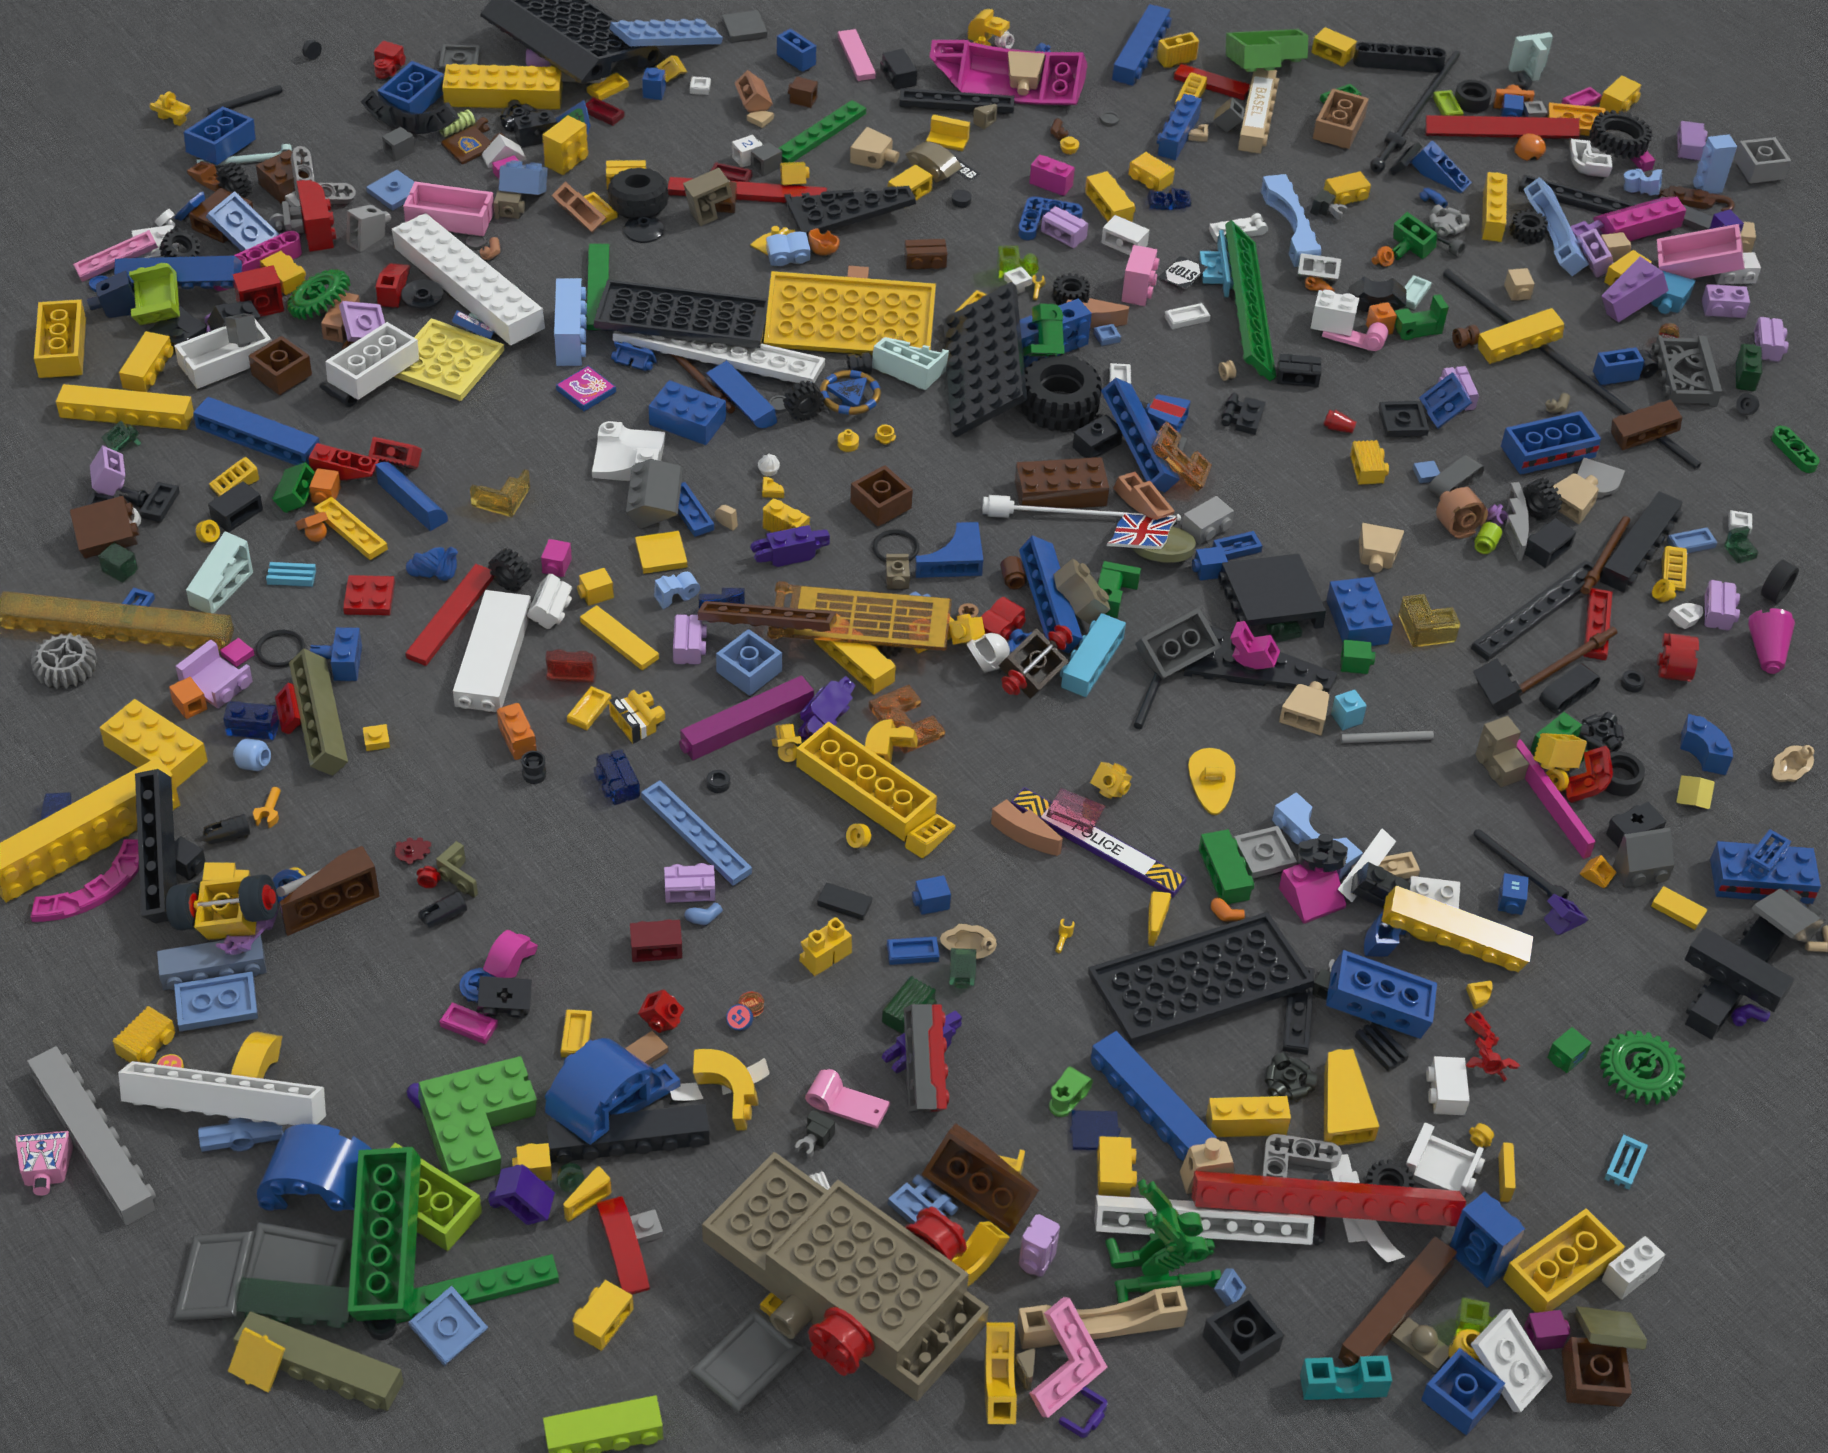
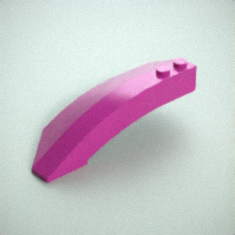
[929,40,1087,105]

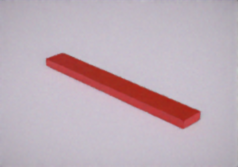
[1425,115,1580,139]
[668,177,827,203]

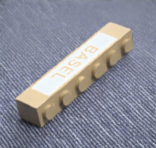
[1238,68,1279,154]

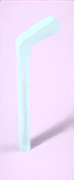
[197,144,292,166]

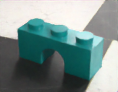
[1300,1356,1392,1400]

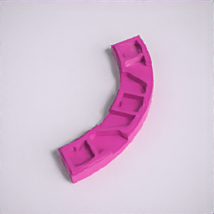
[30,839,139,922]

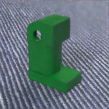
[1394,294,1449,340]
[1023,304,1064,357]
[1098,561,1141,618]

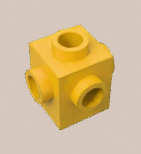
[1090,762,1132,799]

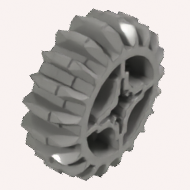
[31,632,97,689]

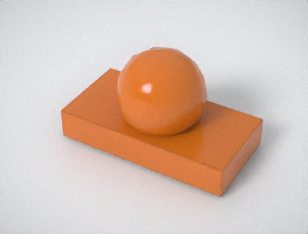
[1493,84,1535,108]
[295,511,328,542]

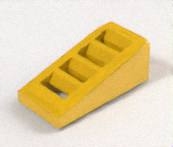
[1175,73,1207,104]
[209,457,259,496]
[1661,546,1687,591]
[905,814,956,858]
[1148,891,1171,946]
[563,1166,612,1222]

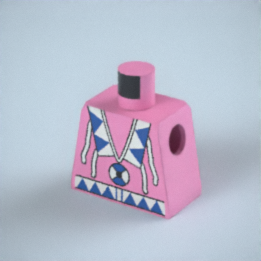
[16,1131,73,1196]

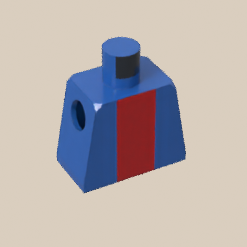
[1140,394,1191,436]

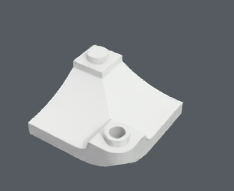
[592,421,665,481]

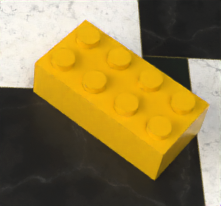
[34,300,86,378]
[99,699,208,788]
[1503,1208,1625,1313]

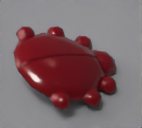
[394,837,431,865]

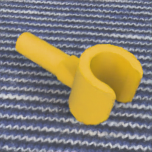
[1032,275,1045,300]
[1055,918,1075,953]

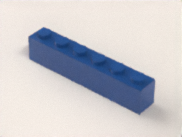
[1112,4,1172,86]
[114,256,242,290]
[1101,377,1180,493]
[193,397,320,465]
[1019,535,1083,653]
[1090,1031,1217,1161]

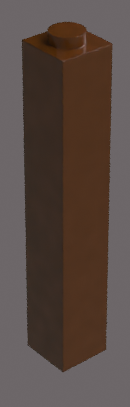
[1338,1236,1457,1367]

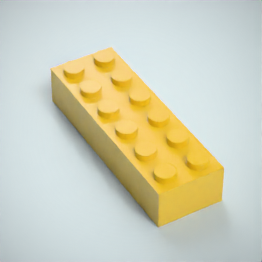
[443,64,563,110]
[796,721,937,842]

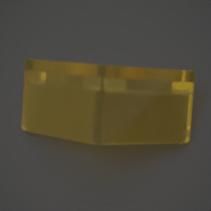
[470,469,530,517]
[1399,594,1460,647]

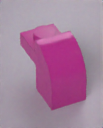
[1231,621,1280,669]
[483,930,538,978]

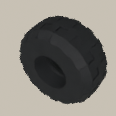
[608,168,668,219]

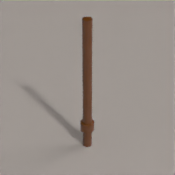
[670,354,735,414]
[1581,516,1630,594]
[1519,627,1618,695]

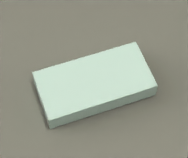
[1404,275,1432,310]

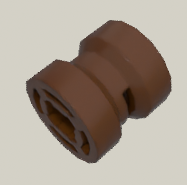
[1452,324,1480,349]

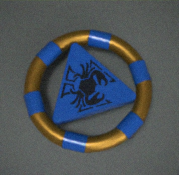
[819,370,881,415]

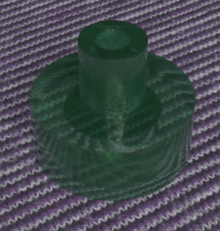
[557,1163,584,1192]

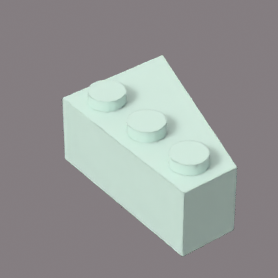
[872,337,949,390]
[186,531,253,615]

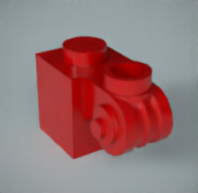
[374,41,406,79]

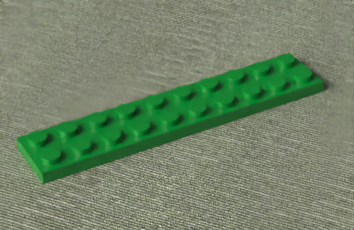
[1225,220,1276,381]

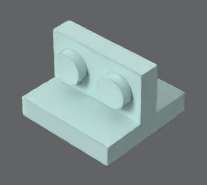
[1509,32,1553,81]

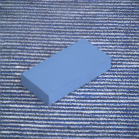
[1667,527,1717,553]

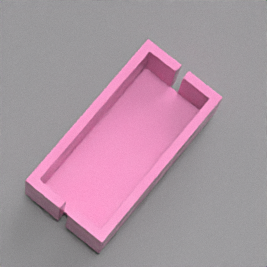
[403,182,494,236]
[1657,224,1745,279]

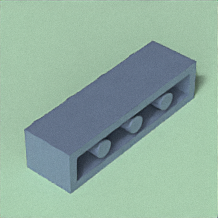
[157,934,267,990]

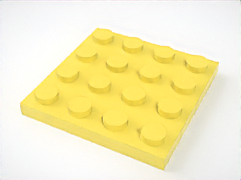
[394,319,504,401]

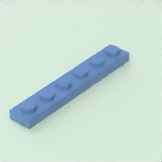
[641,781,752,886]

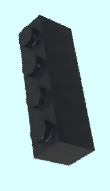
[1685,927,1794,1012]

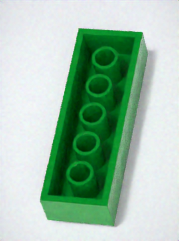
[348,1147,421,1321]

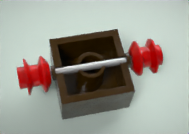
[998,625,1073,699]

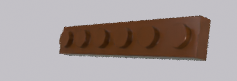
[697,601,837,632]

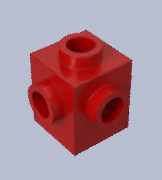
[638,989,685,1033]

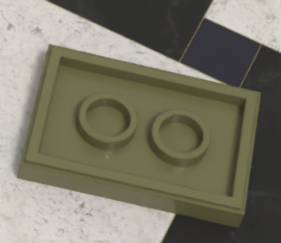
[1575,1306,1647,1350]

